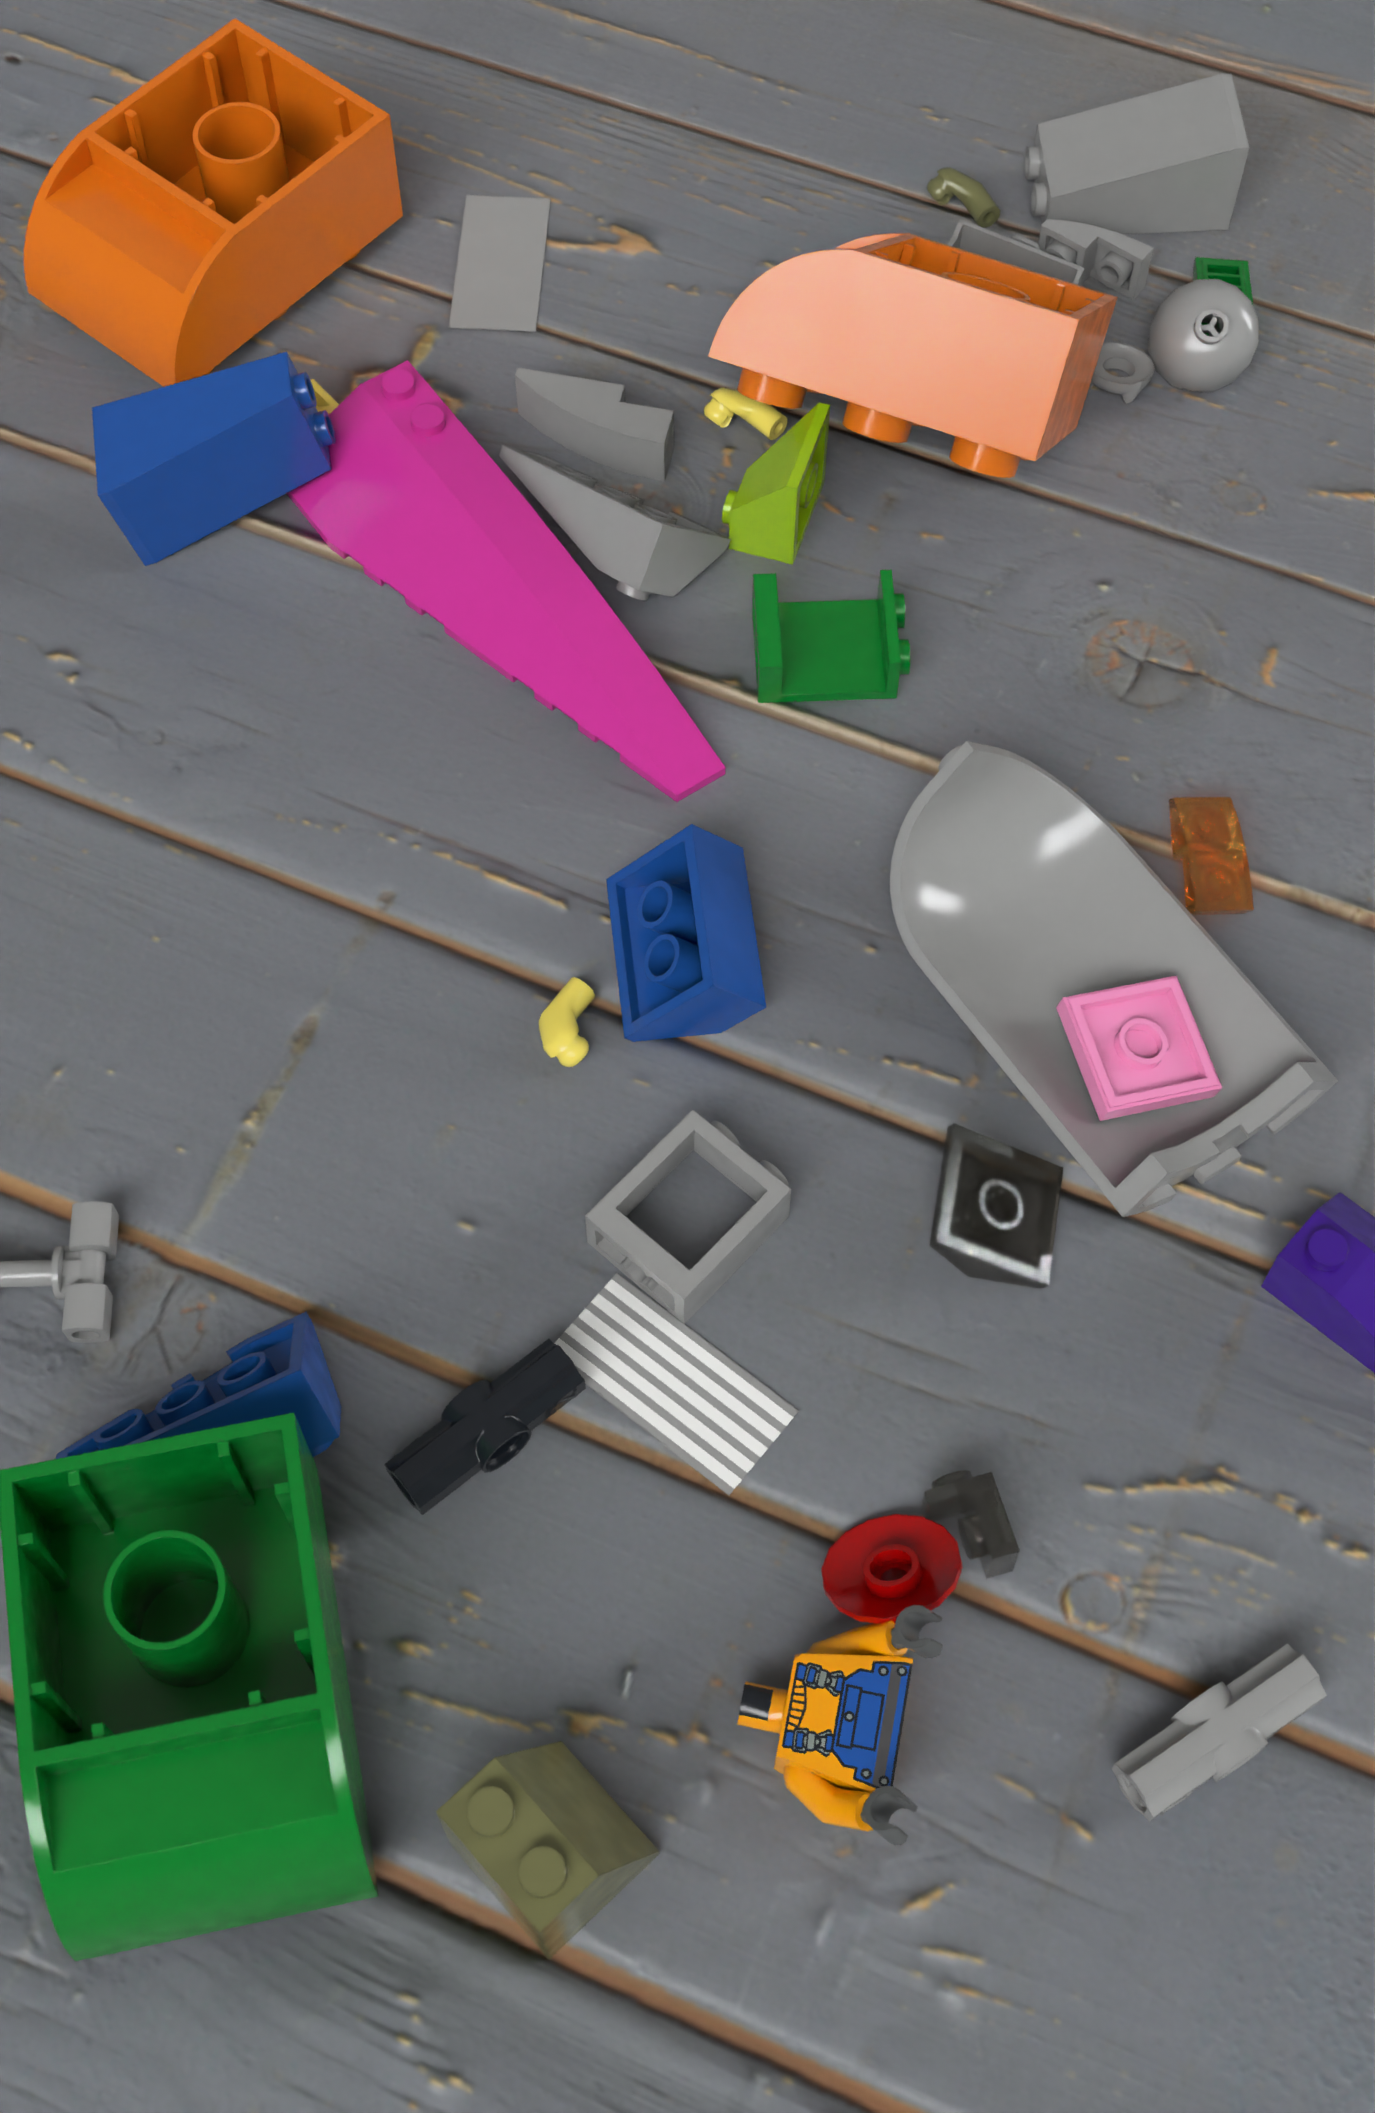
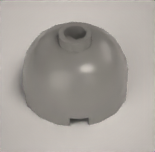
[1148,279,1259,393]

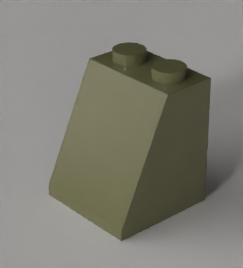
[436,1741,660,1960]

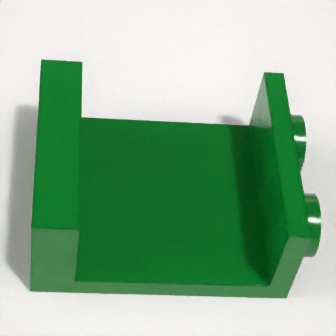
[752,570,910,703]

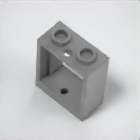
[585,1110,791,1324]

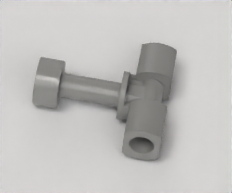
[0,1201,119,1343]

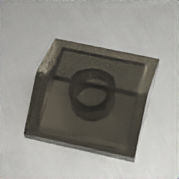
[929,1123,1063,1289]

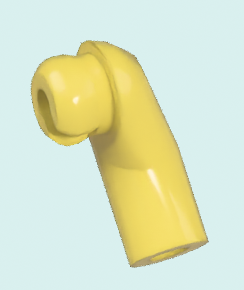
[704,387,788,440]
[538,977,595,1067]

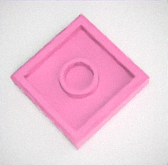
[1056,975,1222,1121]

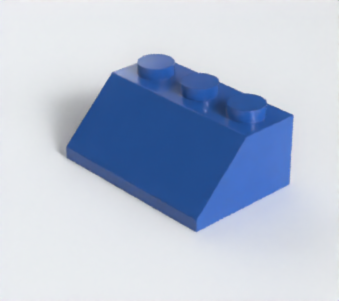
[606,824,766,1042]

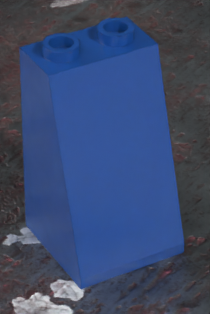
[92,352,336,566]

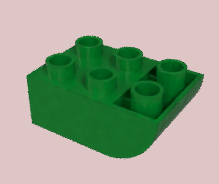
[0,1413,379,1961]

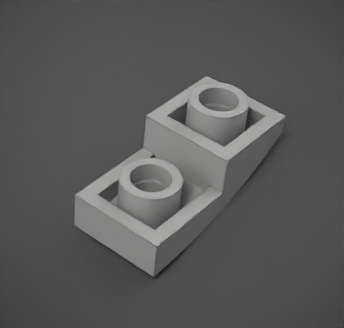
[1038,219,1154,300]

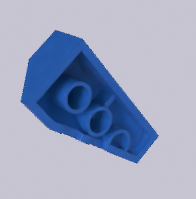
[55,1311,341,1459]

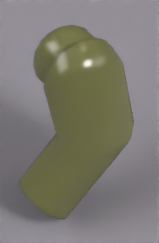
[927,167,1000,228]

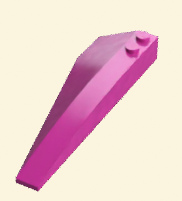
[286,360,725,802]

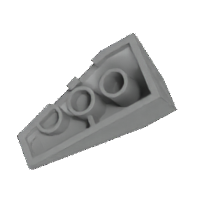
[499,445,731,601]

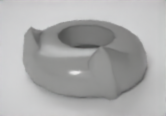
[1089,342,1155,405]

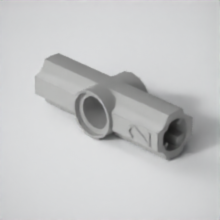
[1111,1643,1327,1822]

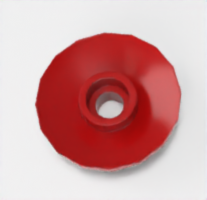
[821,1514,963,1624]

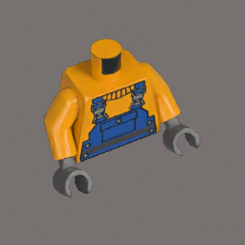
[737,1605,943,1845]

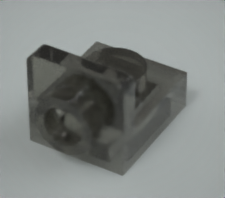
[921,1470,1020,1579]

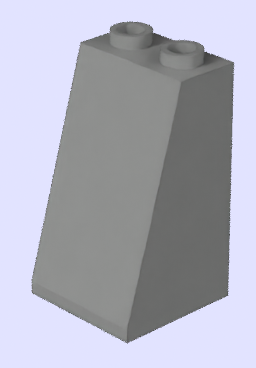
[1024,73,1249,235]

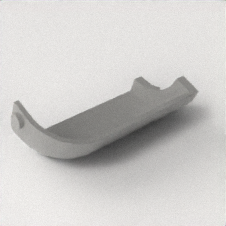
[890,741,1338,1217]

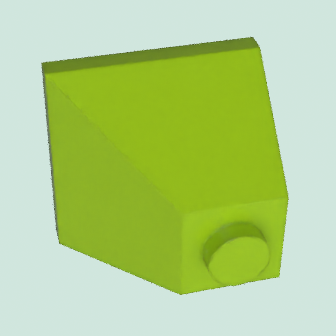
[722,402,830,565]

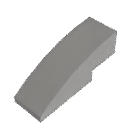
[515,367,674,482]

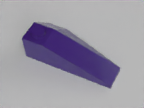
[1261,1192,1375,1373]

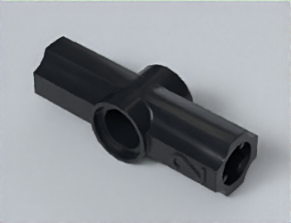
[385,1339,586,1515]

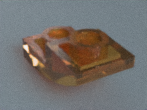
[1169,797,1254,915]

